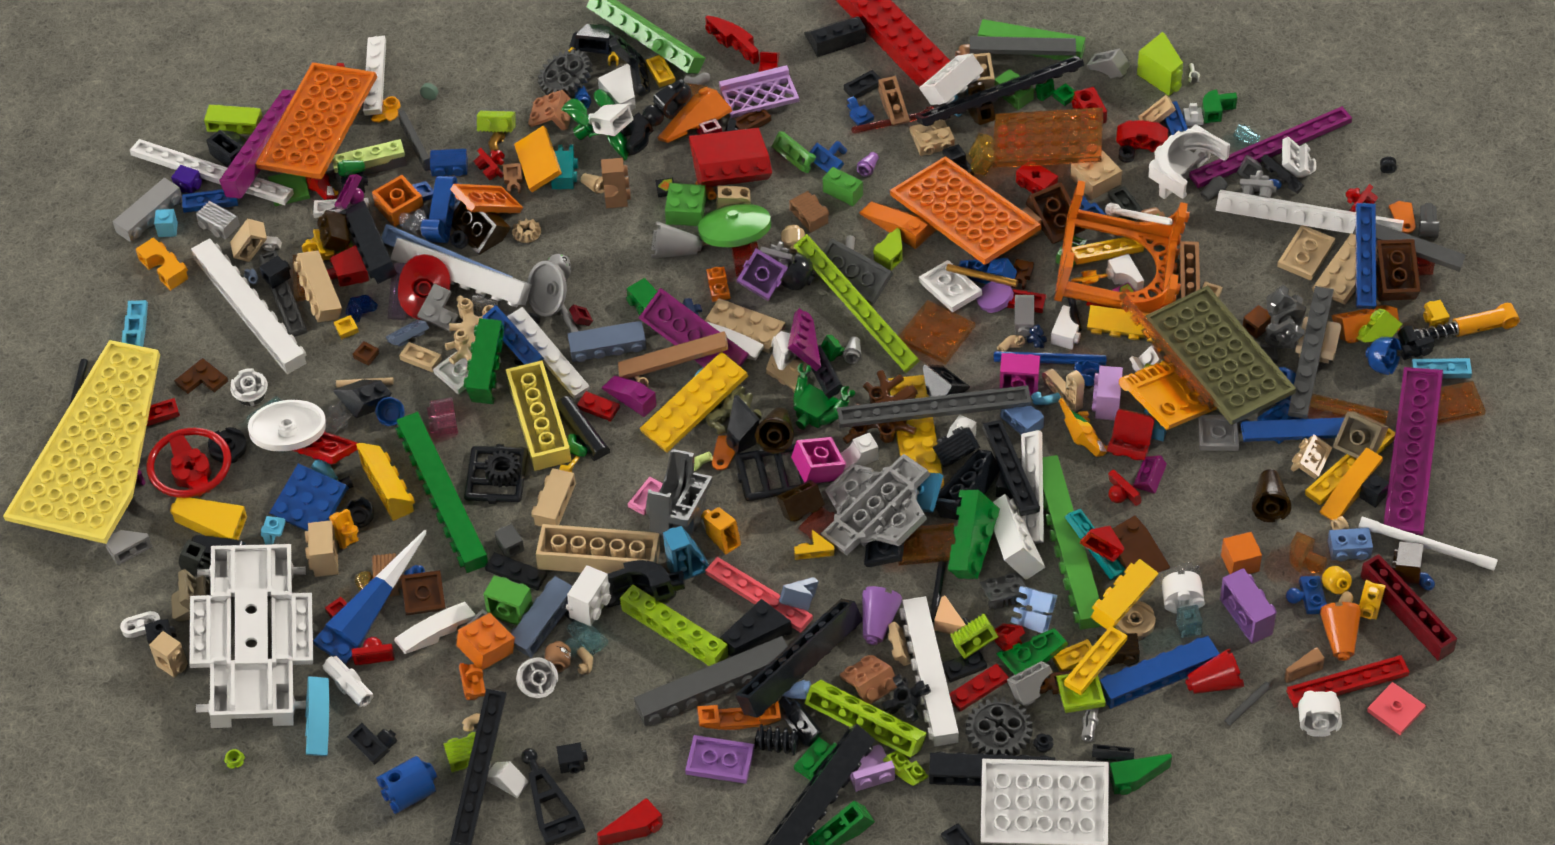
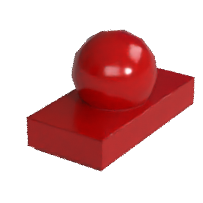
[1108,469,1142,506]
[352,637,395,665]

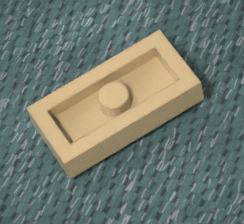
[1138,95,1176,123]
[399,342,442,373]
[888,622,911,666]

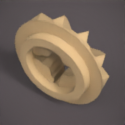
[512,218,541,243]

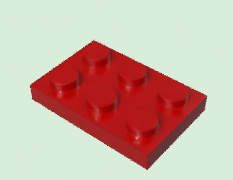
[292,432,358,464]

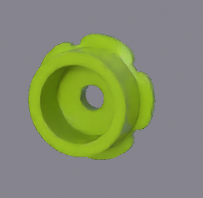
[224,749,245,769]

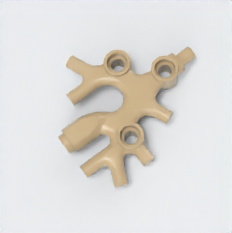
[445,295,504,365]

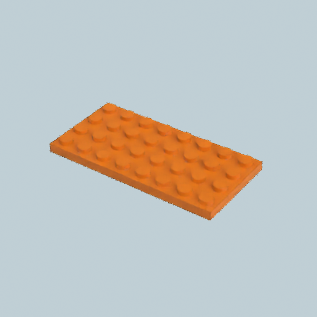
[255,62,377,179]
[890,156,1041,265]

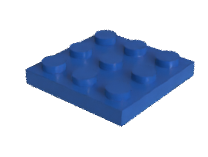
[269,463,349,531]

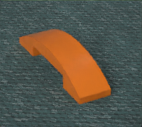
[697,701,781,730]

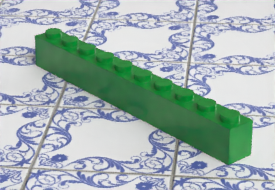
[395,412,488,573]

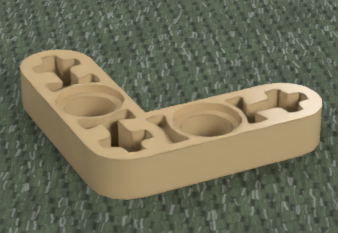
[1042,368,1085,412]

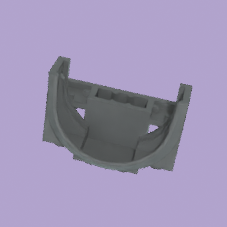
[646,449,712,535]

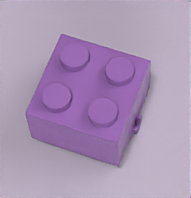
[736,248,788,301]

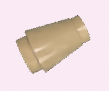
[580,173,604,194]

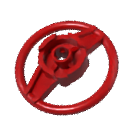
[146,428,231,498]

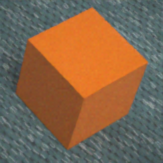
[1221,532,1262,575]

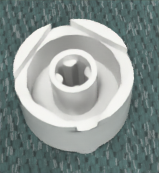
[1162,571,1205,617]
[1298,691,1342,736]

